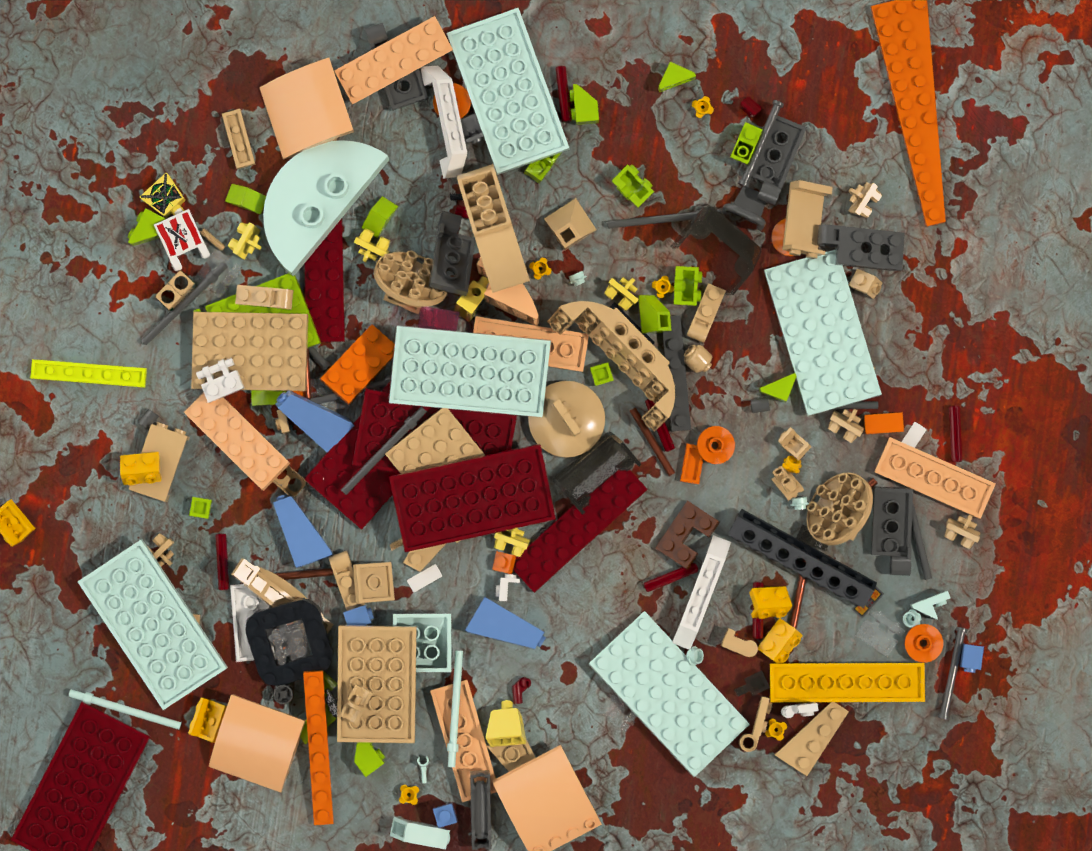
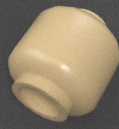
[684,345,712,373]

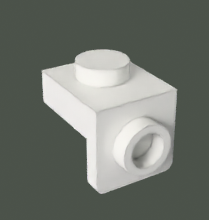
[496,574,520,601]

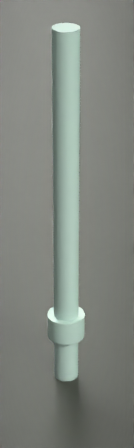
[447,651,463,767]
[69,689,182,730]

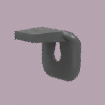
[722,187,766,231]

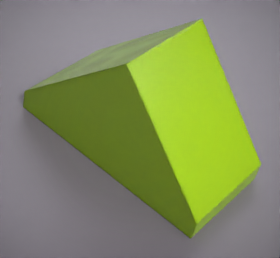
[658,62,696,93]
[225,184,266,215]
[362,196,398,239]
[759,373,797,403]

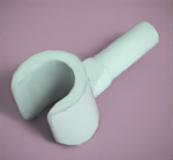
[417,756,429,783]

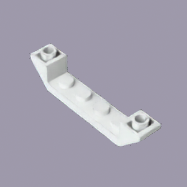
[420,66,467,179]
[672,535,731,649]

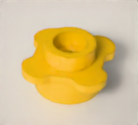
[692,96,714,118]
[529,258,552,280]
[652,276,674,298]
[782,456,802,473]
[765,719,787,741]
[399,785,419,805]

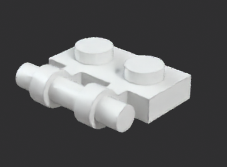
[196,358,244,403]
[781,702,818,718]

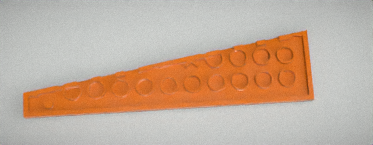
[870,0,946,227]

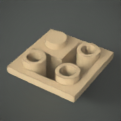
[544,198,597,251]

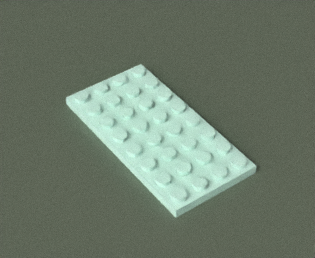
[447,8,570,175]
[764,249,882,417]
[389,325,551,417]
[78,539,228,710]
[588,611,750,777]

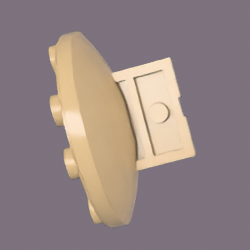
[374,251,448,314]
[528,381,605,458]
[807,473,873,545]

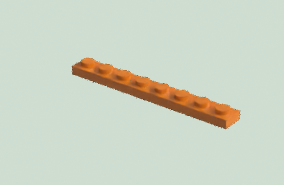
[303,670,334,825]

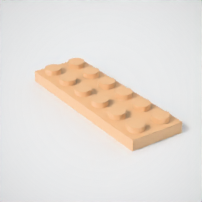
[334,16,453,105]
[473,316,589,372]
[184,392,290,491]
[874,437,996,519]
[430,680,497,802]

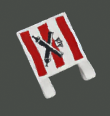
[154,209,210,271]

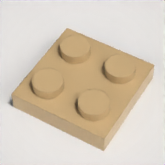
[353,562,395,604]

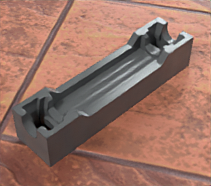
[470,770,491,850]

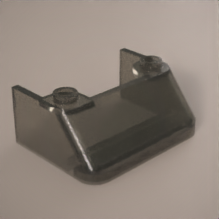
[670,206,761,295]
[553,432,642,515]

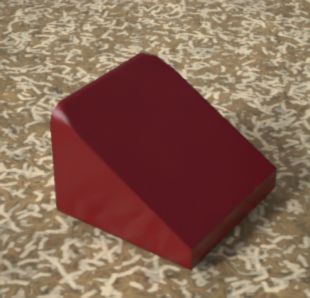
[740,96,762,119]

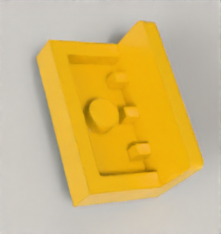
[120,452,162,486]
[0,499,36,547]
[749,586,792,619]
[758,618,803,664]
[188,698,227,743]

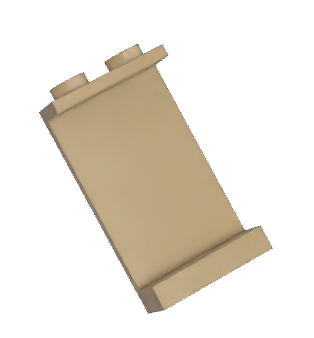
[782,180,833,259]
[129,422,190,502]

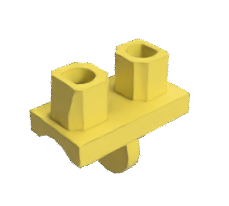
[228,222,262,260]
[354,228,390,262]
[604,277,639,311]
[494,528,530,557]

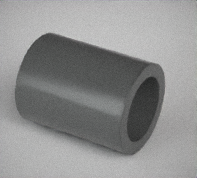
[750,397,770,413]
[138,409,159,430]

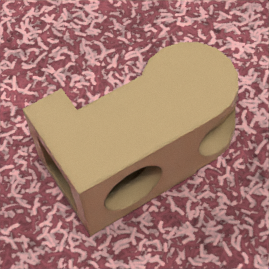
[720,628,758,657]

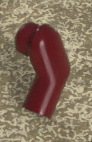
[512,677,531,704]

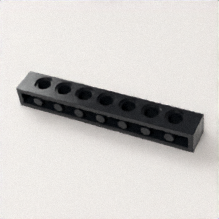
[728,509,877,608]

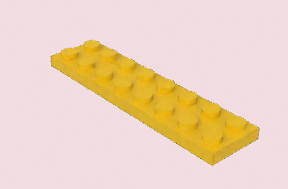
[770,663,925,702]

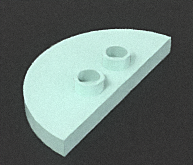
[263,140,389,276]

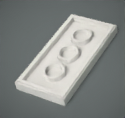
[230,584,275,662]

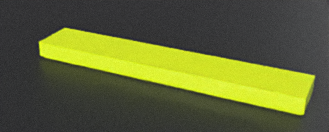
[30,359,147,388]

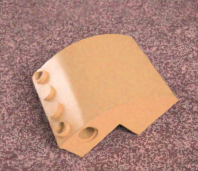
[492,745,602,851]

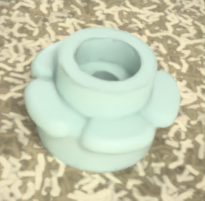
[569,271,587,286]
[790,497,809,510]
[903,609,922,628]
[686,646,704,665]

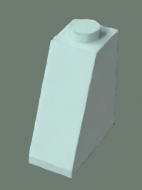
[390,817,450,850]

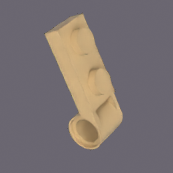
[686,283,726,343]
[235,285,294,310]
[328,551,365,611]
[739,696,772,752]

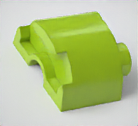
[611,164,654,208]
[674,266,702,306]

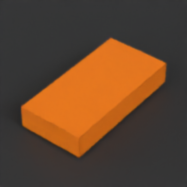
[864,412,904,434]
[680,443,703,485]

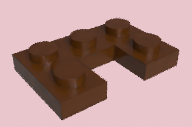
[656,500,720,570]

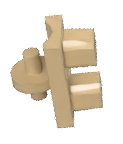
[848,182,882,218]
[828,409,864,443]
[771,466,804,501]
[944,514,980,549]
[147,533,174,567]
[340,684,373,724]

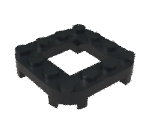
[245,598,334,686]

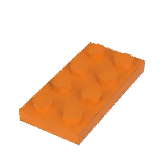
[320,324,395,405]

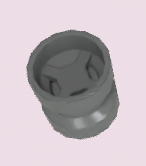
[274,685,294,704]

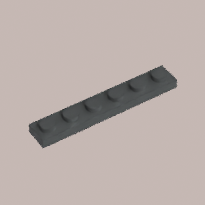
[662,316,691,432]

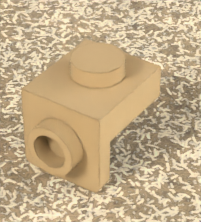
[849,269,882,299]
[275,410,290,434]
[778,427,811,461]

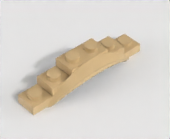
[231,559,334,634]

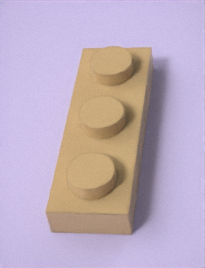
[222,109,256,170]

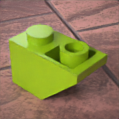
[569,84,599,125]
[730,122,763,165]
[127,209,165,246]
[638,295,672,334]
[354,742,386,777]

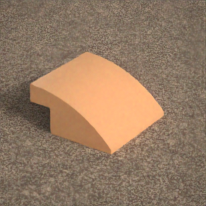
[260,58,354,160]
[477,257,539,326]
[209,694,306,792]

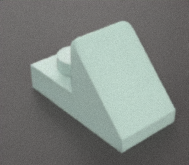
[910,591,950,620]

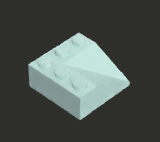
[393,614,452,672]

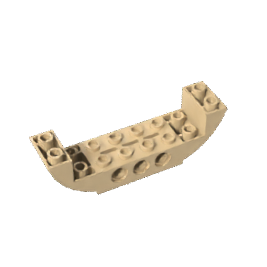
[457,164,530,293]
[547,301,675,432]

